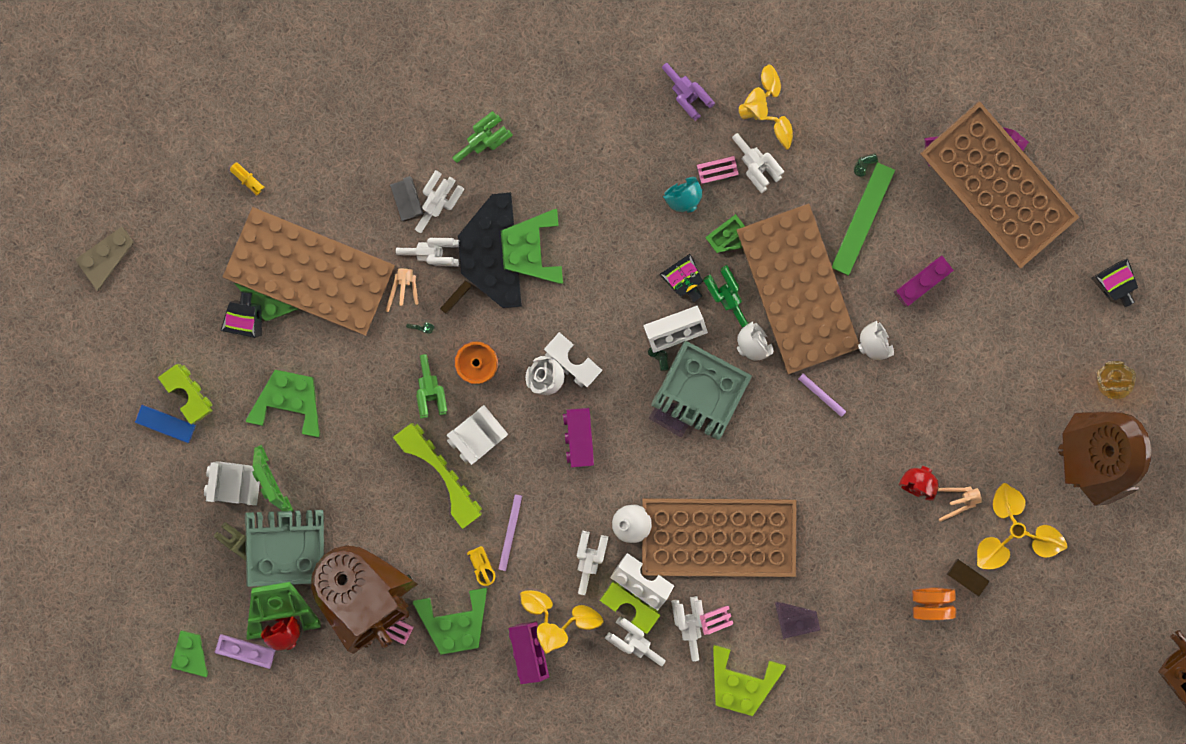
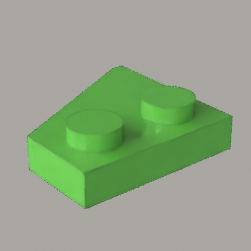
[705,214,745,253]
[171,630,208,677]

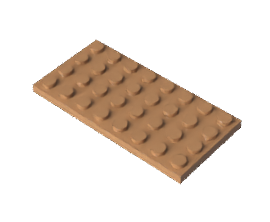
[920,101,1079,269]
[736,203,859,374]
[223,207,395,336]
[642,498,796,577]

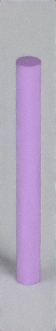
[499,494,522,571]

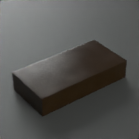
[440,280,472,314]
[947,559,990,597]

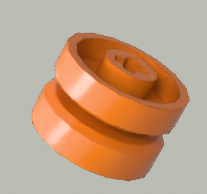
[455,342,498,384]
[912,587,956,620]

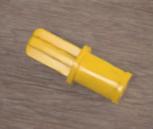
[230,162,265,196]

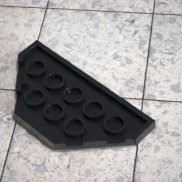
[458,192,522,309]

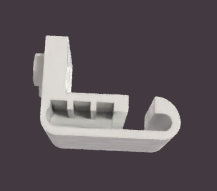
[447,405,508,465]
[204,461,260,505]

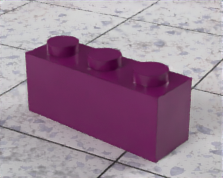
[894,255,954,307]
[563,408,594,467]
[508,621,549,684]

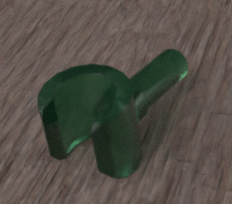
[406,321,435,334]

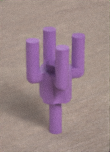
[662,63,715,121]

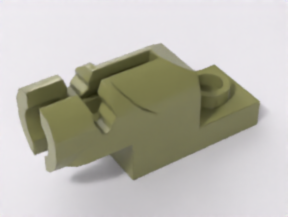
[214,522,246,561]

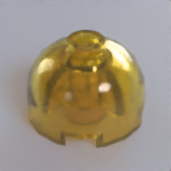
[1096,361,1136,400]

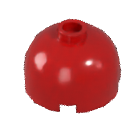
[898,466,939,501]
[261,616,301,651]

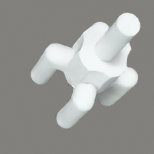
[732,133,784,193]
[415,170,464,233]
[396,238,459,267]
[577,531,609,595]
[671,596,704,661]
[605,617,666,667]

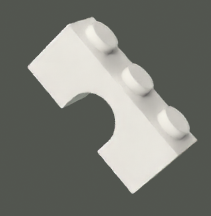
[544,332,602,388]
[610,553,674,611]

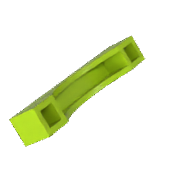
[393,423,482,529]

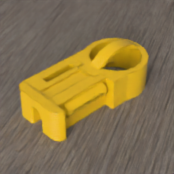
[467,546,496,586]

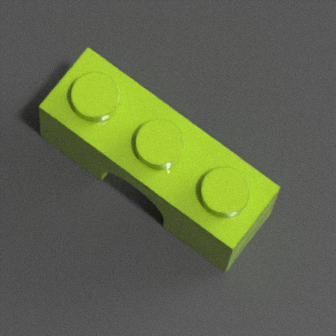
[158,364,213,424]
[600,580,660,634]

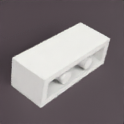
[643,306,708,353]

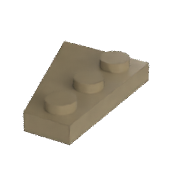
[75,227,134,291]

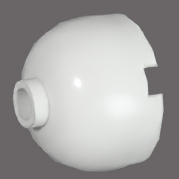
[858,321,894,360]
[737,322,774,361]
[525,356,565,395]
[612,505,652,543]

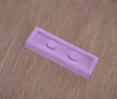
[215,634,276,669]

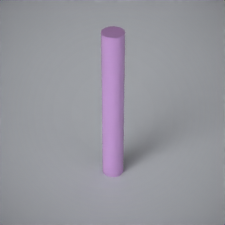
[798,374,846,417]

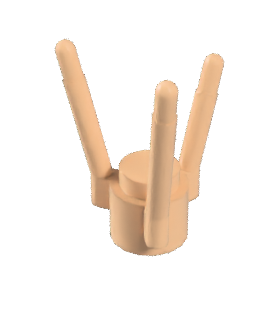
[386,268,419,312]
[938,486,982,522]

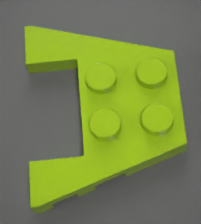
[713,645,786,716]

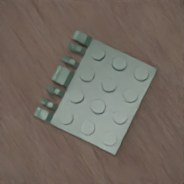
[651,341,752,440]
[245,510,324,587]

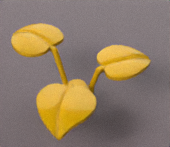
[739,64,793,150]
[977,483,1068,569]
[520,591,604,654]

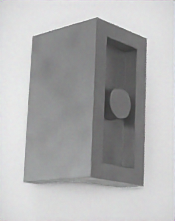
[390,176,424,221]

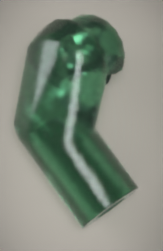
[854,153,878,177]
[648,347,669,371]

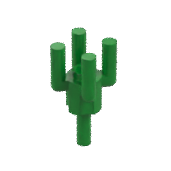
[703,265,748,328]

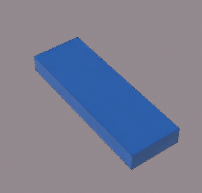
[135,405,196,443]

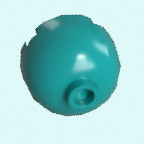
[663,177,702,213]

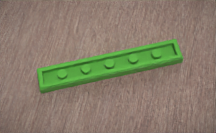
[832,162,895,276]

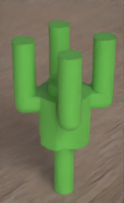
[452,111,513,163]
[416,354,447,419]

